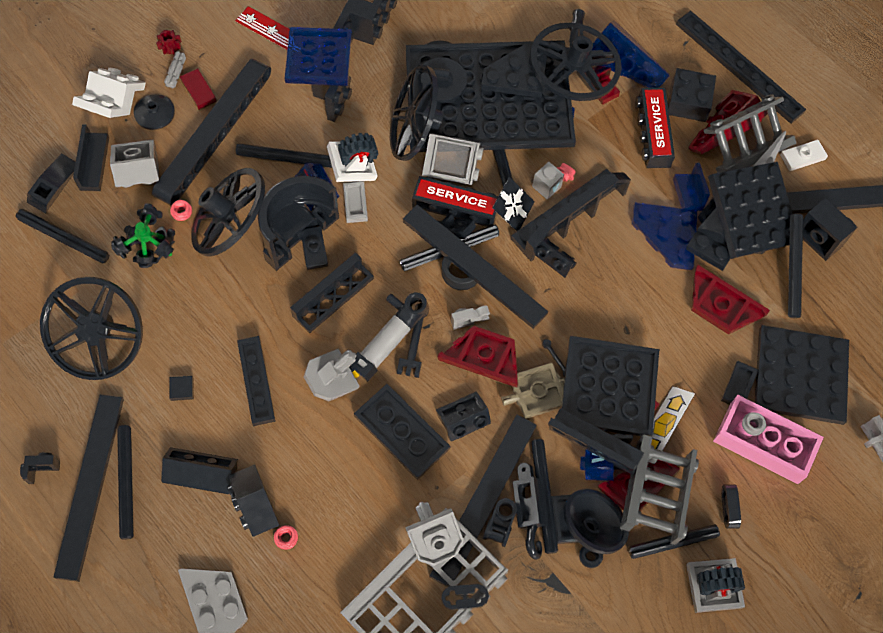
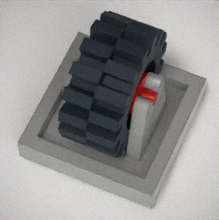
[686,558,745,613]

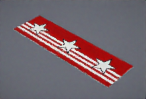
[235,6,310,55]

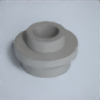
[742,412,766,436]

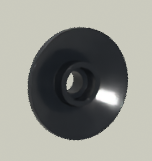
[134,94,175,130]

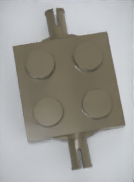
[501,363,565,419]

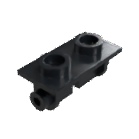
[535,238,577,278]

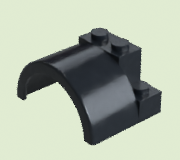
[258,176,339,271]

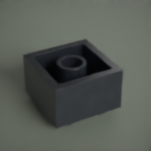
[668,68,716,122]
[803,198,858,261]

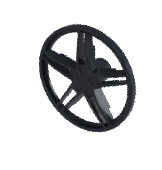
[530,22,621,101]
[390,65,442,161]
[191,168,265,257]
[40,277,143,380]

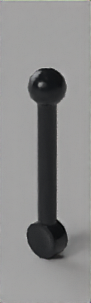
[542,339,566,377]

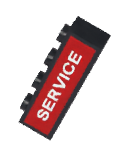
[635,88,675,168]
[412,176,498,227]

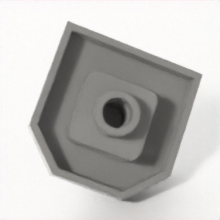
[304,349,360,401]
[405,502,464,566]

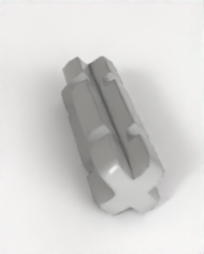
[164,51,186,88]

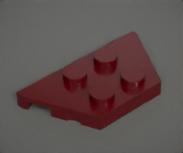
[691,265,770,335]
[437,326,518,388]

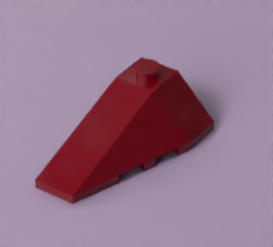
[688,90,768,154]

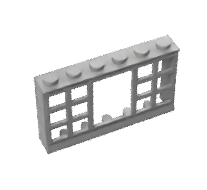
[340,508,508,633]

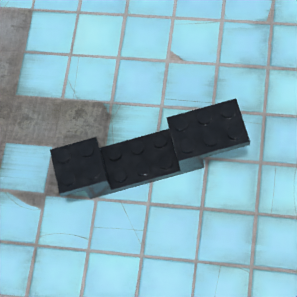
[310,0,397,122]

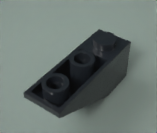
[26,153,75,214]

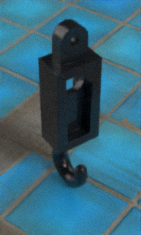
[513,463,546,560]

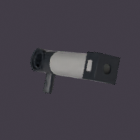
[350,292,429,382]

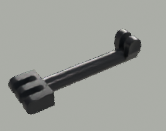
[397,303,428,378]

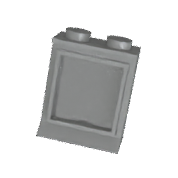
[422,133,484,185]

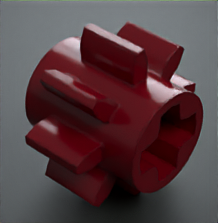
[156,30,182,55]

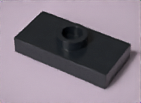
[301,226,328,270]

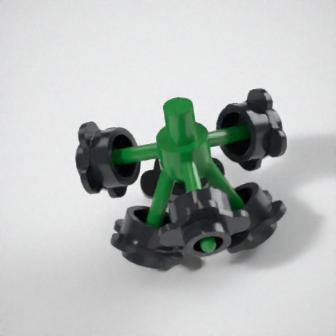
[111,203,175,268]

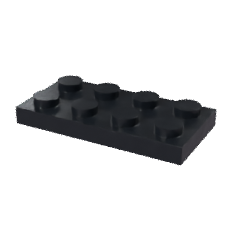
[354,384,451,480]

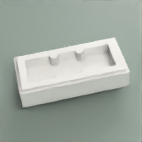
[780,140,828,171]

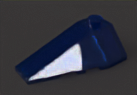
[591,21,670,88]

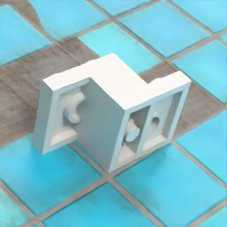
[72,68,146,118]

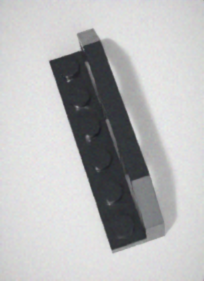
[511,169,631,261]

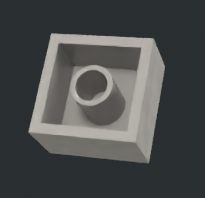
[110,139,159,188]

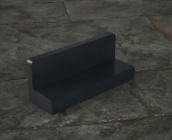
[73,124,109,191]
[161,447,238,494]

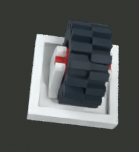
[327,133,379,182]

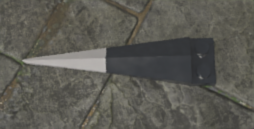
[686,131,786,271]

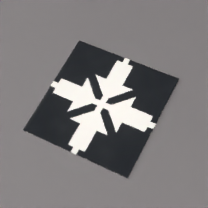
[492,177,535,231]

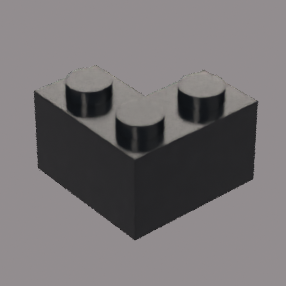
[227,465,280,537]

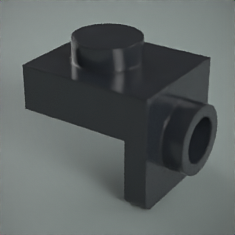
[20,452,60,484]

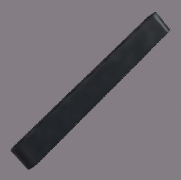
[152,58,271,206]

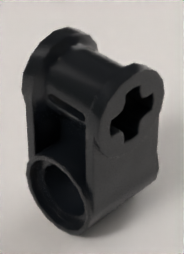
[483,498,517,547]

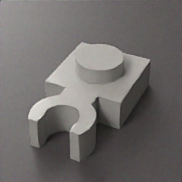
[451,306,490,330]

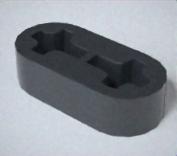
[721,484,741,529]
[442,584,489,610]

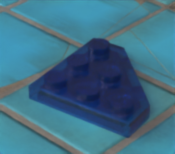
[632,202,697,270]

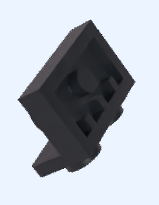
[436,391,491,441]

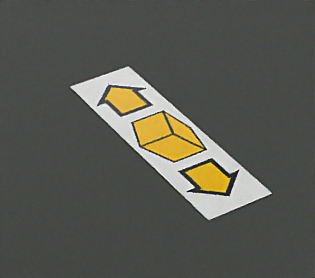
[648,387,695,464]

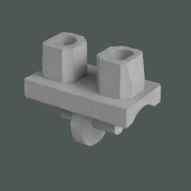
[860,415,883,462]

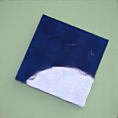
[284,27,352,86]

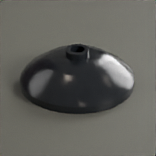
[564,489,629,554]

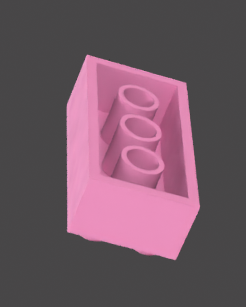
[713,395,824,484]

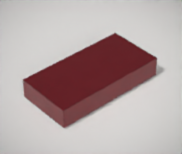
[180,68,217,110]

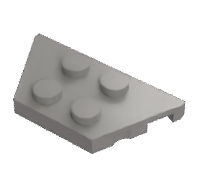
[178,569,248,633]

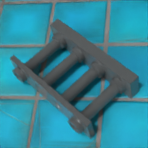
[704,95,796,173]
[620,434,699,545]

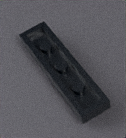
[237,336,276,426]

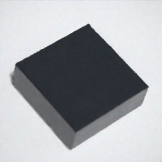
[169,376,194,401]

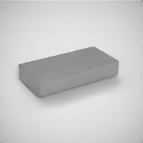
[343,181,368,223]

